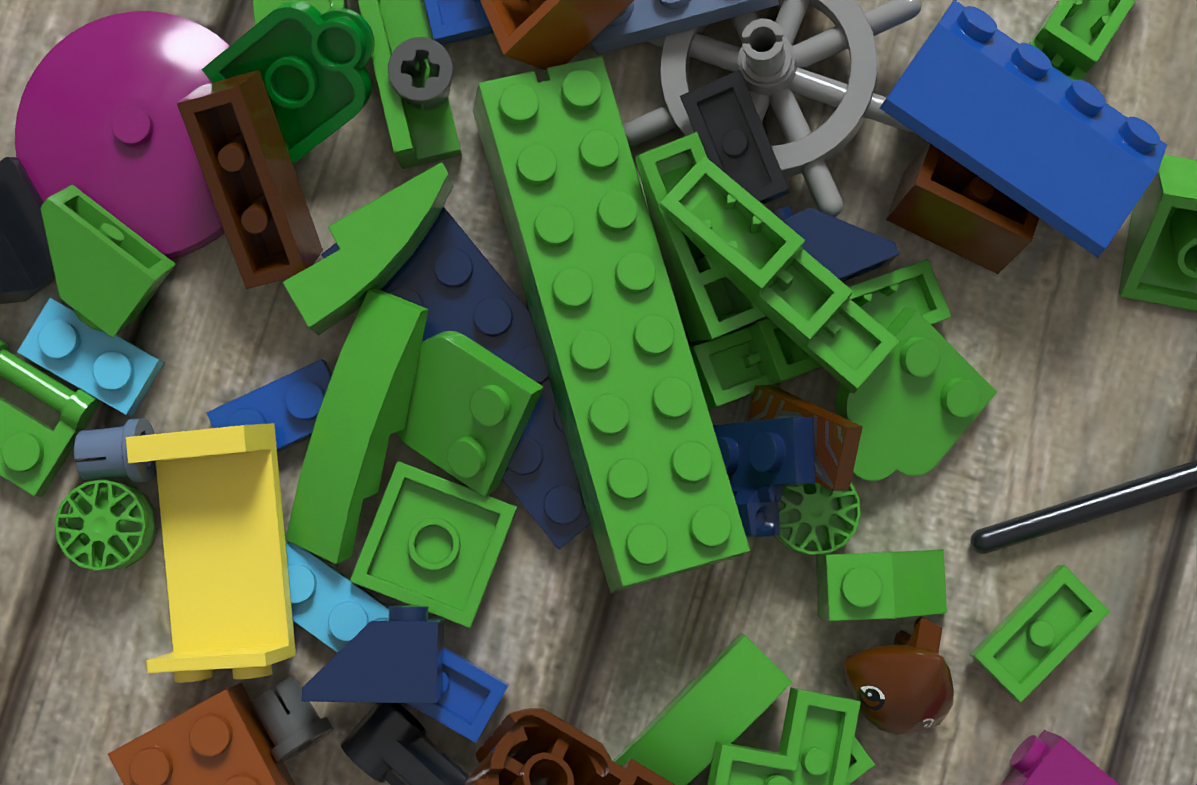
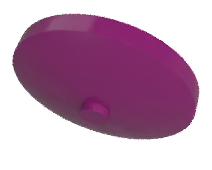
[15,11,229,259]

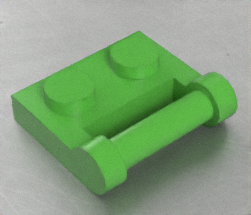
[0,339,99,497]

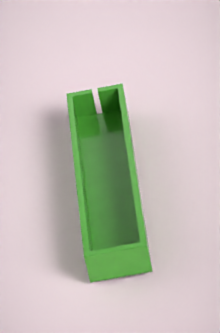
[473,56,750,594]

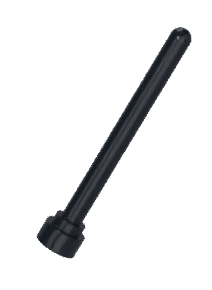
[970,460,1197,554]

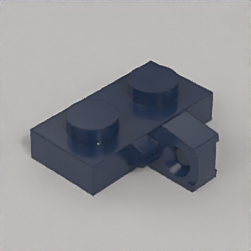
[713,417,815,537]

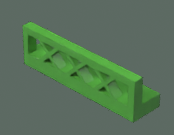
[358,0,462,169]

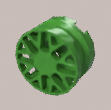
[54,479,158,571]
[774,482,861,555]

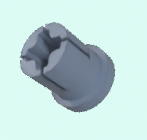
[74,418,156,483]

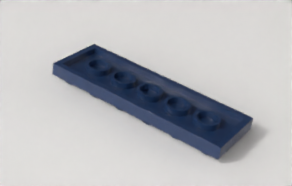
[321,206,590,550]

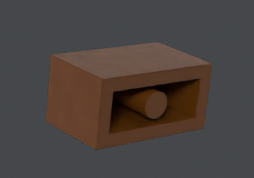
[886,142,1039,274]

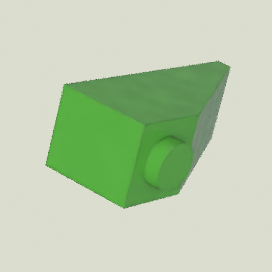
[635,132,766,342]

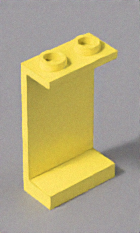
[126,423,296,683]

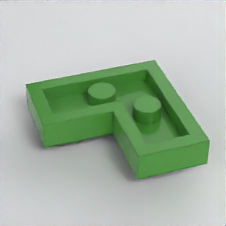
[707,687,861,785]

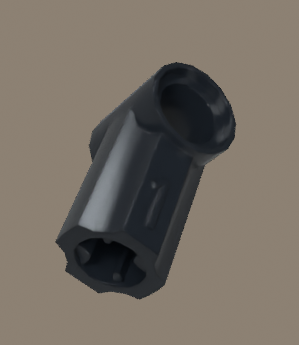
[340,703,469,785]

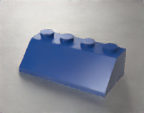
[880,0,1167,258]

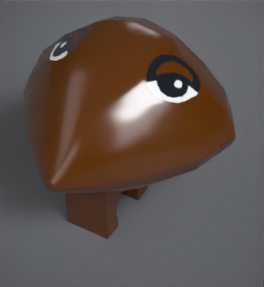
[843,616,954,735]

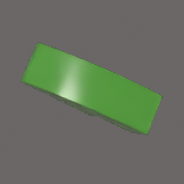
[283,162,453,336]
[613,633,792,785]

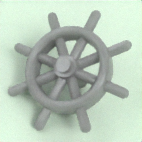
[623,0,922,217]

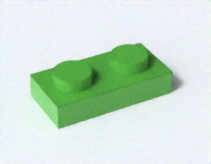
[969,565,1111,703]

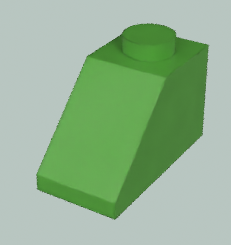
[40,184,176,338]
[816,549,947,621]

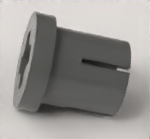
[388,37,454,110]
[250,676,334,764]

